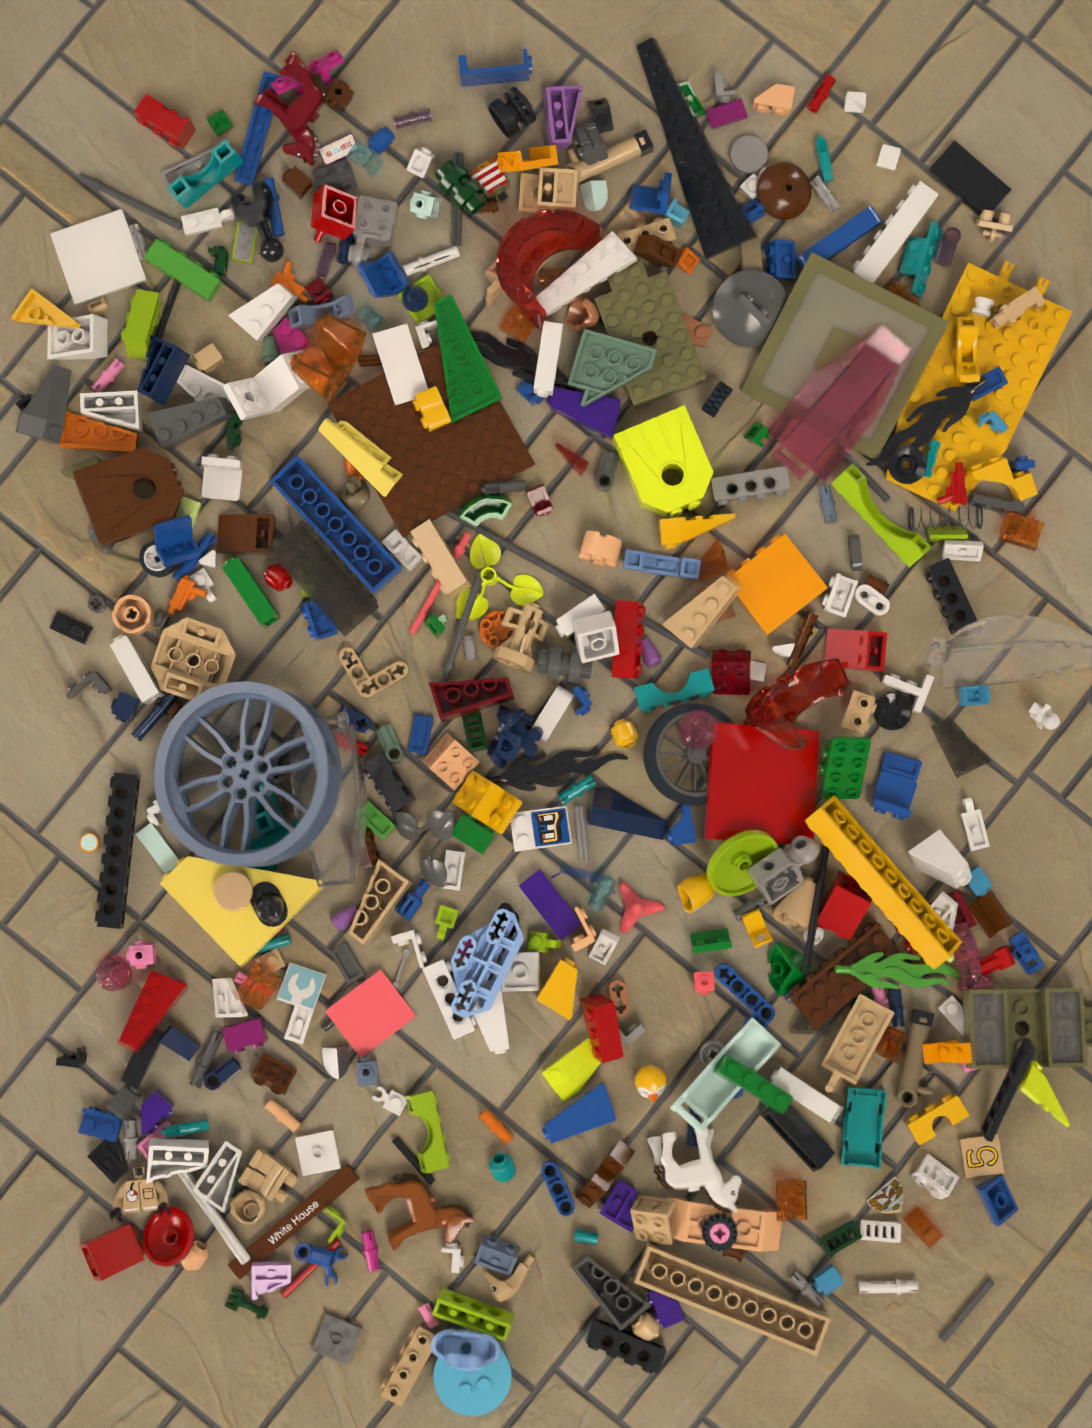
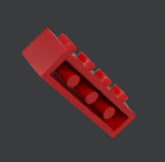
[611,600,646,679]

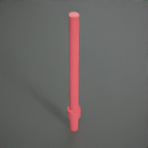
[409,532,472,635]

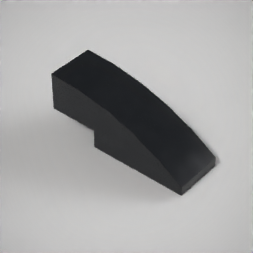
[121,1028,164,1089]

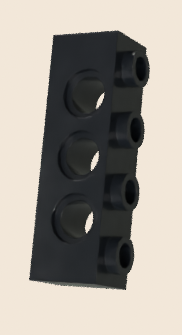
[924,558,981,638]
[585,1317,667,1373]

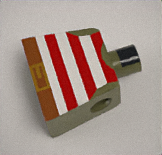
[468,155,510,204]

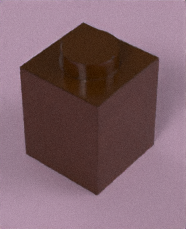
[282,166,313,200]

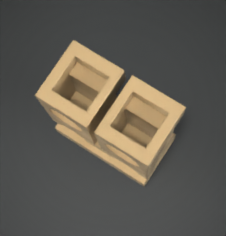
[990,287,1046,330]
[238,1147,299,1204]

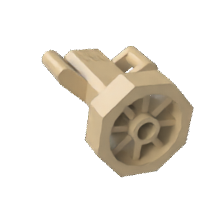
[492,602,549,673]

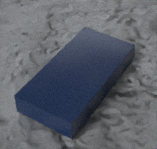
[158,1025,201,1061]

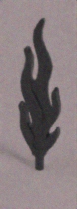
[470,331,577,391]
[866,376,988,466]
[486,748,628,791]

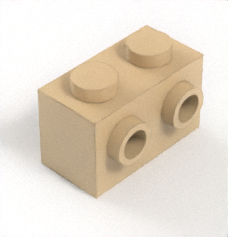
[839,690,877,735]

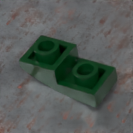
[227,408,244,450]

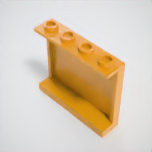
[726,534,828,636]

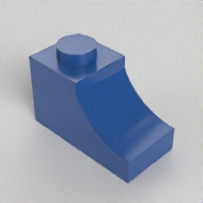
[667,805,697,846]

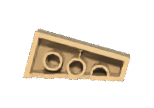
[662,575,743,648]
[348,859,413,946]

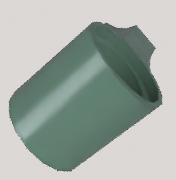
[376,724,404,763]

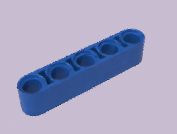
[796,206,883,268]

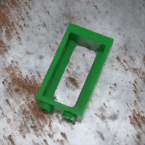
[222,557,281,629]

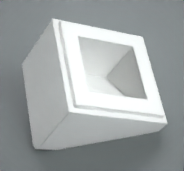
[844,91,866,113]

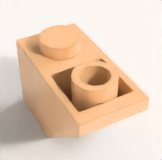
[752,84,795,116]

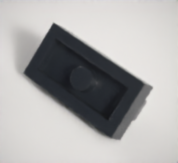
[50,611,93,645]

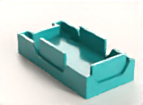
[840,1086,887,1169]

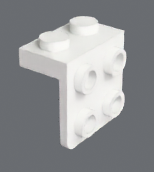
[201,454,243,501]

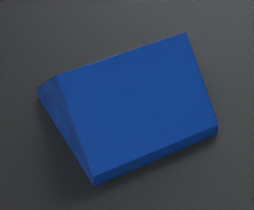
[975,1174,1019,1227]

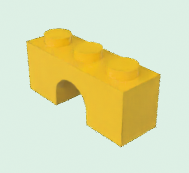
[905,1093,970,1145]

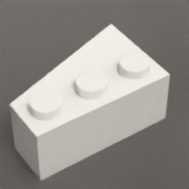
[80,391,143,432]

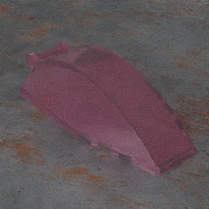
[768,325,912,481]

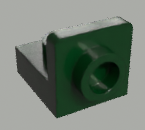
[208,246,230,277]

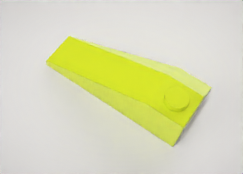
[542,1037,601,1103]
[1019,1060,1070,1128]

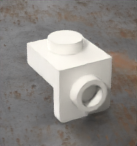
[146,800,162,826]
[441,1242,464,1273]

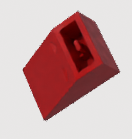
[823,629,887,673]

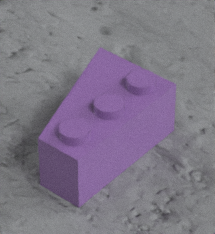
[542,85,583,150]

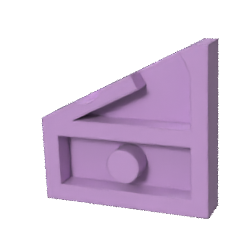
[252,1261,291,1300]

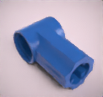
[294,1243,335,1268]

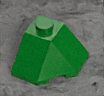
[767,941,813,996]

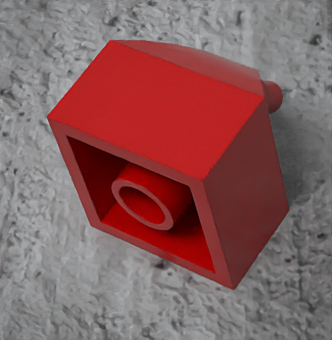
[311,184,358,243]

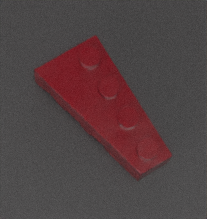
[429,677,515,723]

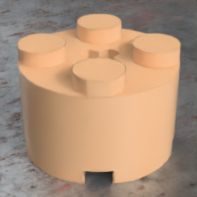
[579,531,622,568]
[112,595,155,635]

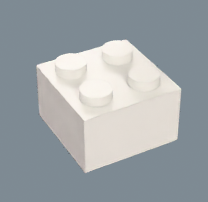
[572,611,619,663]

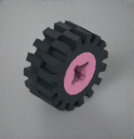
[701,381,733,418]
[702,1213,738,1252]

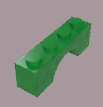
[713,1055,793,1114]

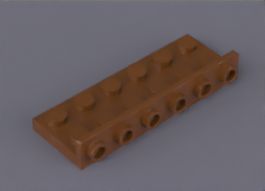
[787,922,900,1030]

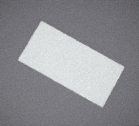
[372,324,428,405]

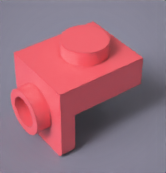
[693,971,715,995]

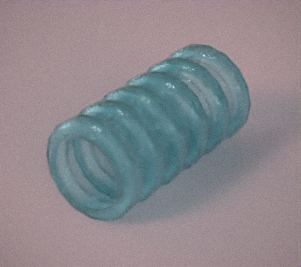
[587,875,616,912]

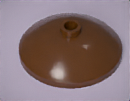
[756,162,811,220]

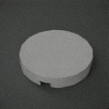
[730,135,768,174]

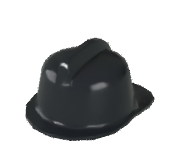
[250,882,288,927]

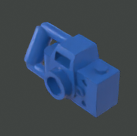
[1008,931,1044,975]

